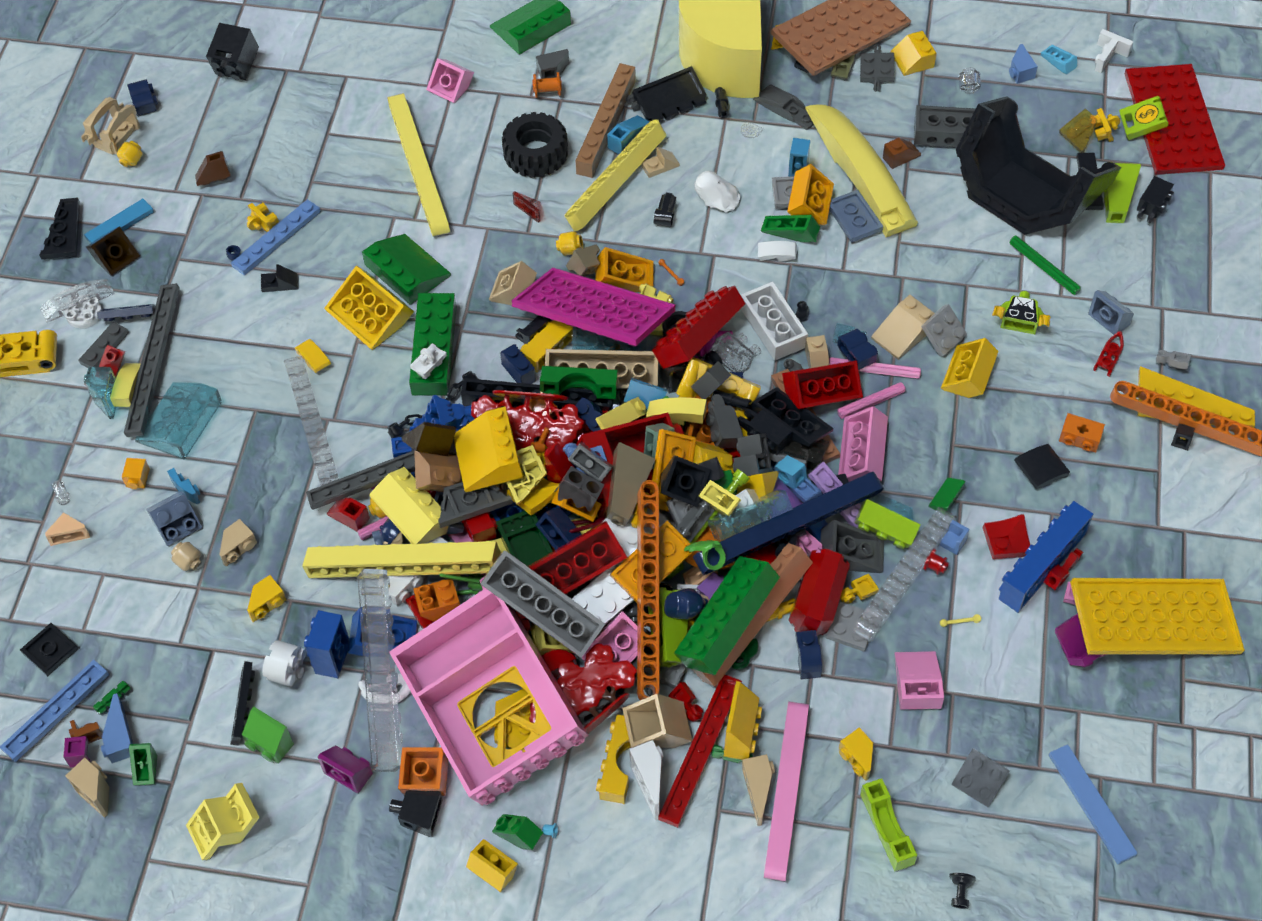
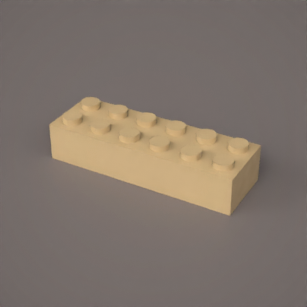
[545,349,659,391]

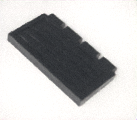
[632,66,707,122]

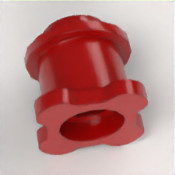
[923,549,949,575]

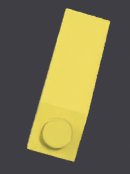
[595,397,647,430]

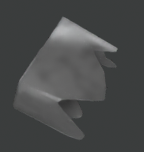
[554,466,604,512]

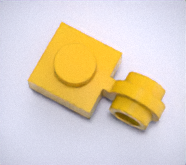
[840,573,879,604]

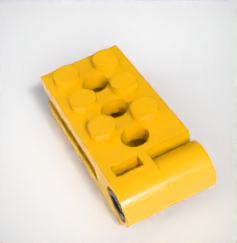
[0,330,58,377]

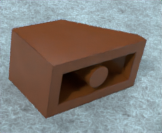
[883,138,921,169]

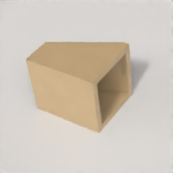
[622,694,692,748]

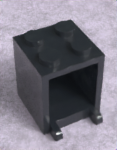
[206,23,259,80]

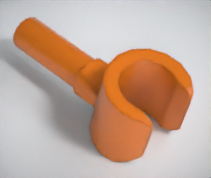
[530,427,549,453]

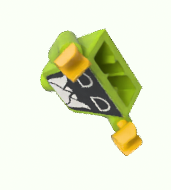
[992,291,1051,335]

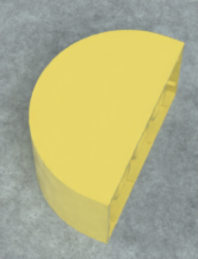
[679,0,762,98]

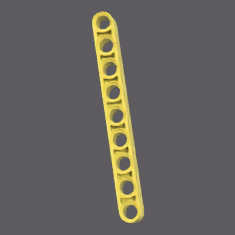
[564,120,666,231]

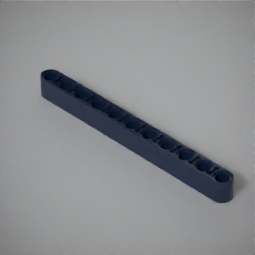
[693,472,884,575]

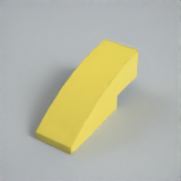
[110,363,141,407]
[646,397,707,425]

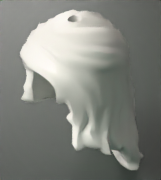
[694,171,740,213]

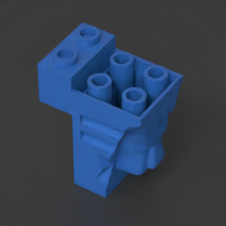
[409,395,475,444]

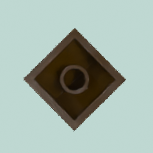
[401,422,456,456]

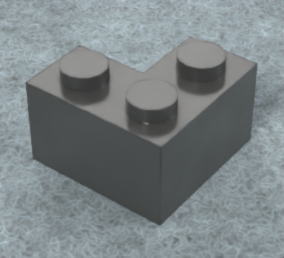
[733,433,772,476]

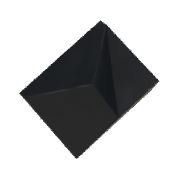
[660,455,711,507]

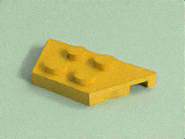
[494,689,531,749]

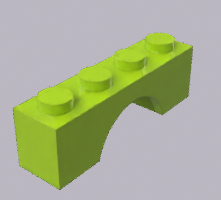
[860,778,917,872]

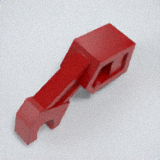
[1043,548,1084,590]

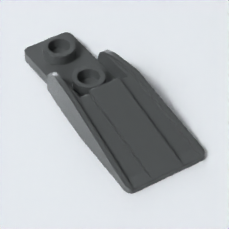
[753,85,814,130]

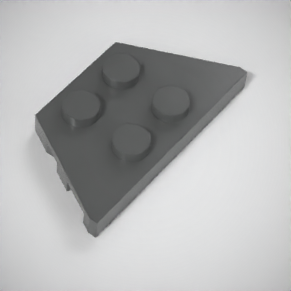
[438,482,513,528]

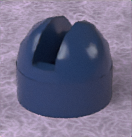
[226,245,241,261]

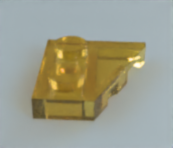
[1059,108,1097,153]

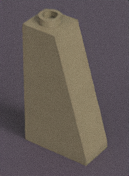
[607,442,655,526]

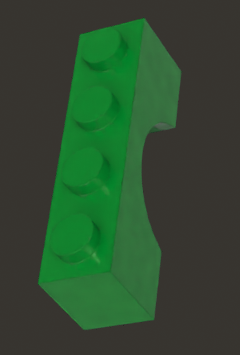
[540,366,618,399]

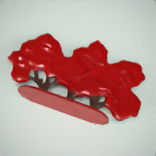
[529,643,637,749]

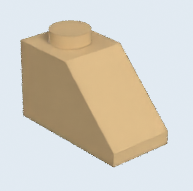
[805,335,829,368]

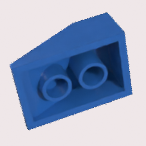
[348,607,417,658]

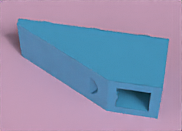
[607,115,650,154]

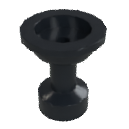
[949,873,976,909]

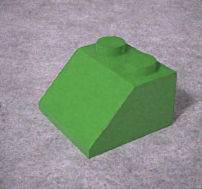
[242,706,294,764]

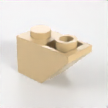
[219,519,257,566]

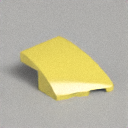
[506,445,547,505]

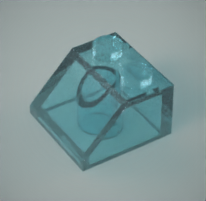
[84,367,116,419]

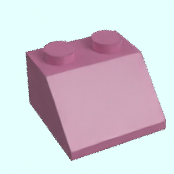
[426,58,474,103]

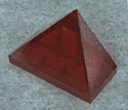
[512,191,541,223]

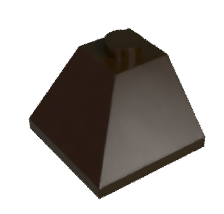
[86,226,140,276]

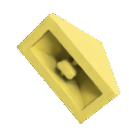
[699,480,741,516]

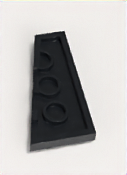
[39,197,80,259]

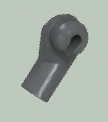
[784,358,803,372]

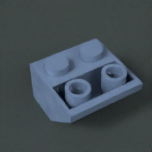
[146,491,202,546]

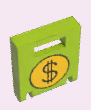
[1119,96,1168,140]

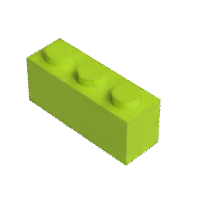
[854,499,921,549]

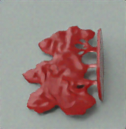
[471,390,584,451]

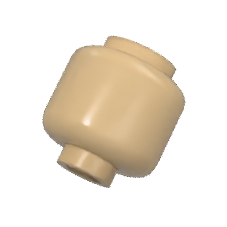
[171,542,201,571]

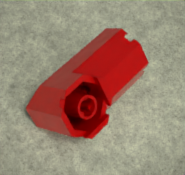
[788,549,850,636]

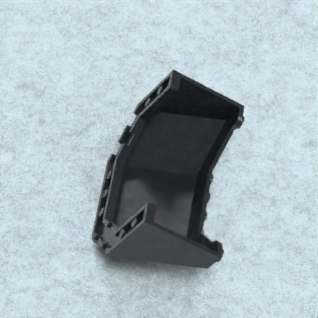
[956,96,1121,235]

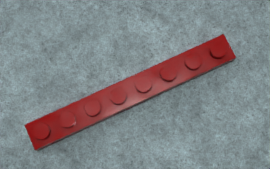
[658,674,742,828]

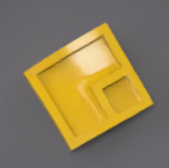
[507,478,560,515]

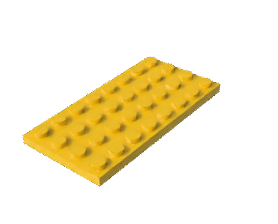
[1070,578,1245,654]

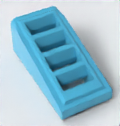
[1041,45,1077,74]

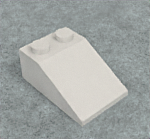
[629,740,664,821]

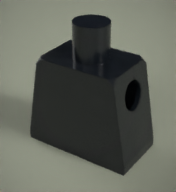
[389,790,443,837]

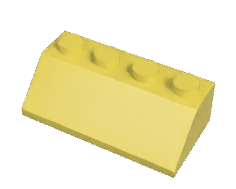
[370,467,449,544]

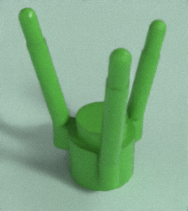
[440,573,484,596]

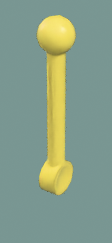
[940,614,981,627]

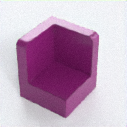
[63,736,91,768]

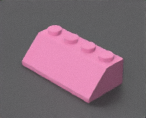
[838,406,888,482]

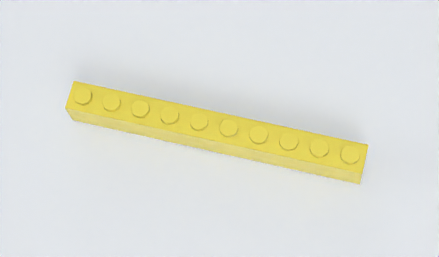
[302,541,501,578]

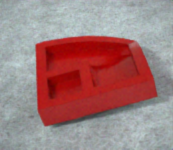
[983,514,1030,559]

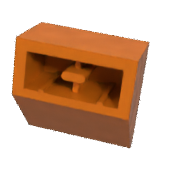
[413,579,460,622]

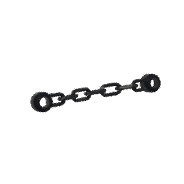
[387,371,478,438]

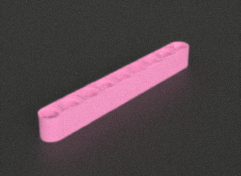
[764,701,809,881]

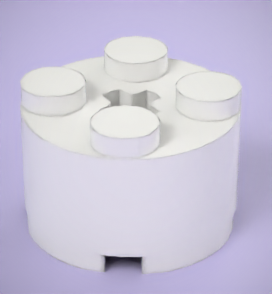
[263,640,307,686]

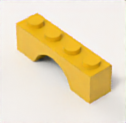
[596,714,631,804]

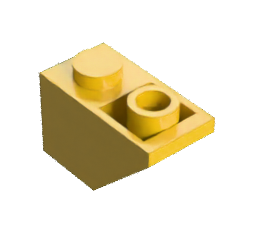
[247,575,286,622]
[839,727,873,781]

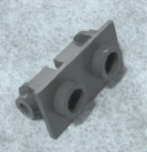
[676,499,715,542]

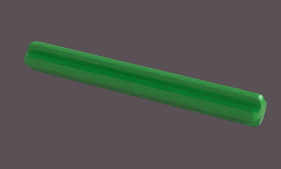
[1009,235,1081,295]

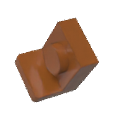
[69,720,103,744]

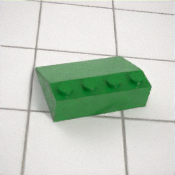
[490,0,571,55]
[362,234,451,305]

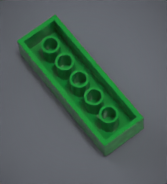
[409,293,457,396]
[674,556,780,675]

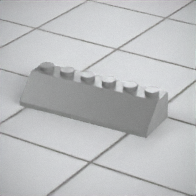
[481,550,605,658]

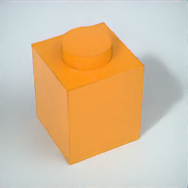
[122,458,150,489]

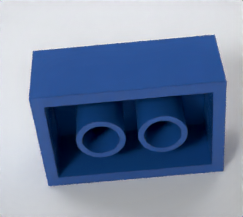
[304,610,349,679]

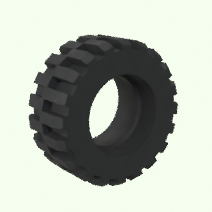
[502,112,568,178]

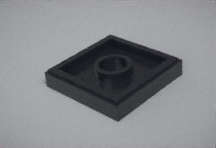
[20,623,79,677]

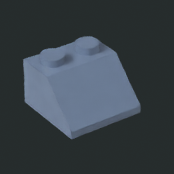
[1088,290,1134,335]

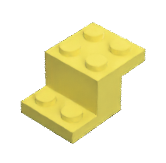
[186,783,260,860]

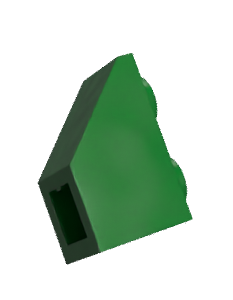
[492,814,543,850]

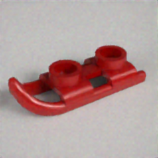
[1093,331,1124,376]

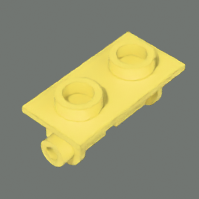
[639,284,674,303]

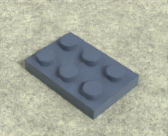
[829,190,883,243]

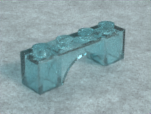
[707,490,793,540]

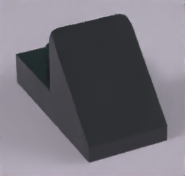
[261,264,298,292]

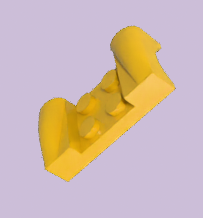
[676,357,761,418]

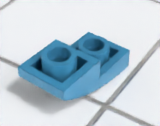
[167,468,200,504]

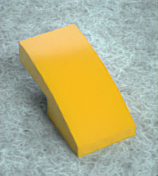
[295,339,331,373]

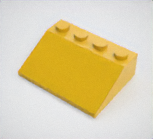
[324,266,414,350]
[454,407,523,493]

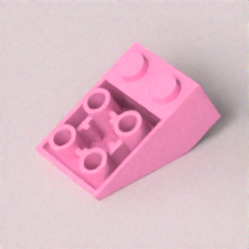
[894,651,944,710]

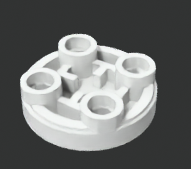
[65,295,102,329]

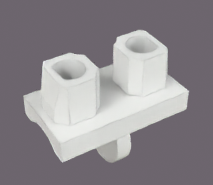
[410,343,447,379]

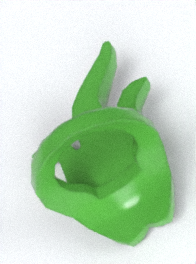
[684,540,726,570]

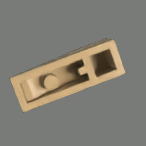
[742,754,775,826]

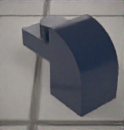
[795,630,822,680]

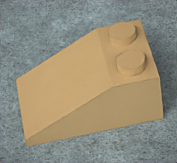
[871,295,935,360]

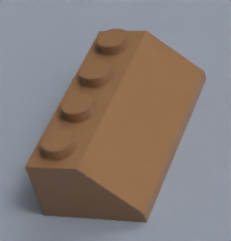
[414,450,463,492]

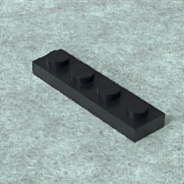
[230,661,255,746]

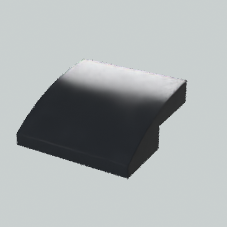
[1014,444,1070,489]

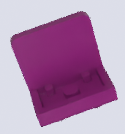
[1055,613,1107,667]

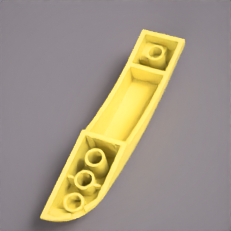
[805,104,918,238]

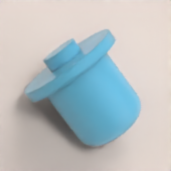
[542,823,558,838]

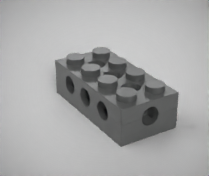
[914,105,976,147]

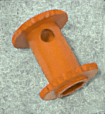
[532,72,562,98]

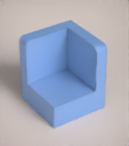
[940,520,970,555]

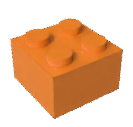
[398,747,449,796]

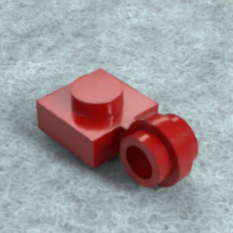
[668,682,703,721]

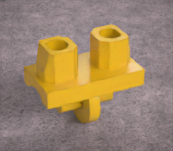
[1089,108,1121,142]
[247,202,279,232]

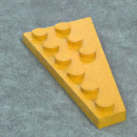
[1138,366,1255,428]

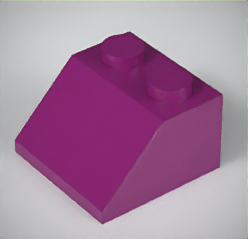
[318,745,373,794]

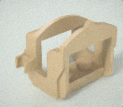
[81,97,140,155]

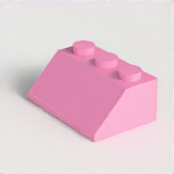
[582,611,646,663]

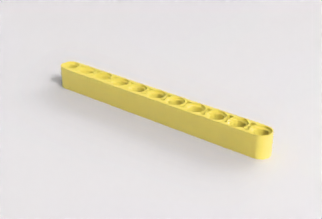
[387,93,450,237]

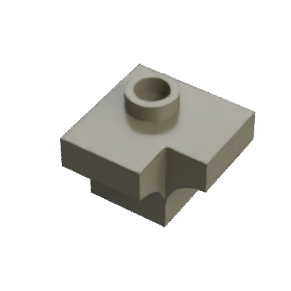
[566,244,600,277]

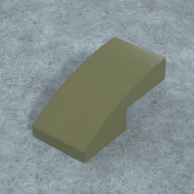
[831,54,856,79]

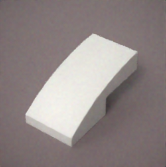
[758,241,797,262]

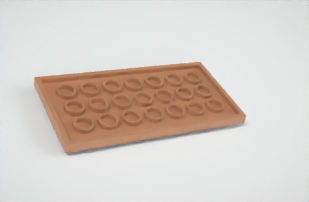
[770,0,911,76]

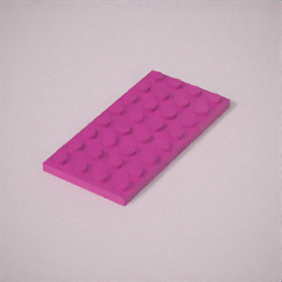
[512,267,675,346]

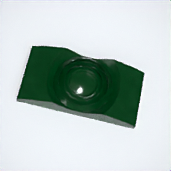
[496,511,553,566]

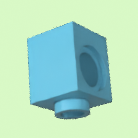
[775,455,807,489]

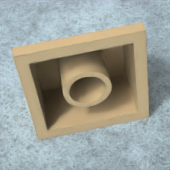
[489,261,537,305]
[65,758,109,818]

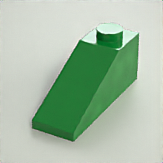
[761,215,820,242]

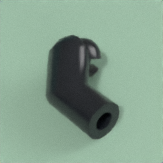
[795,301,809,321]

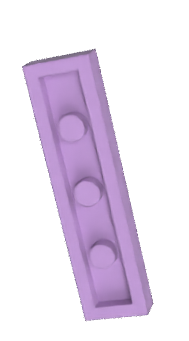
[808,462,861,528]

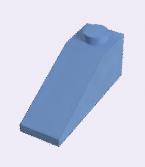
[101,693,133,763]

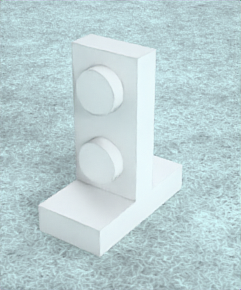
[1094,29,1133,73]

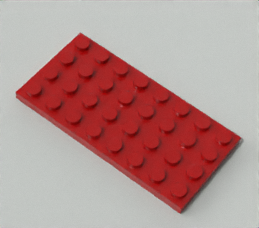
[1124,64,1225,175]

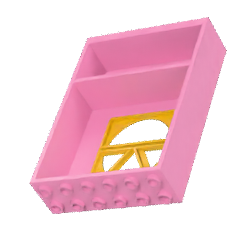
[389,588,589,806]

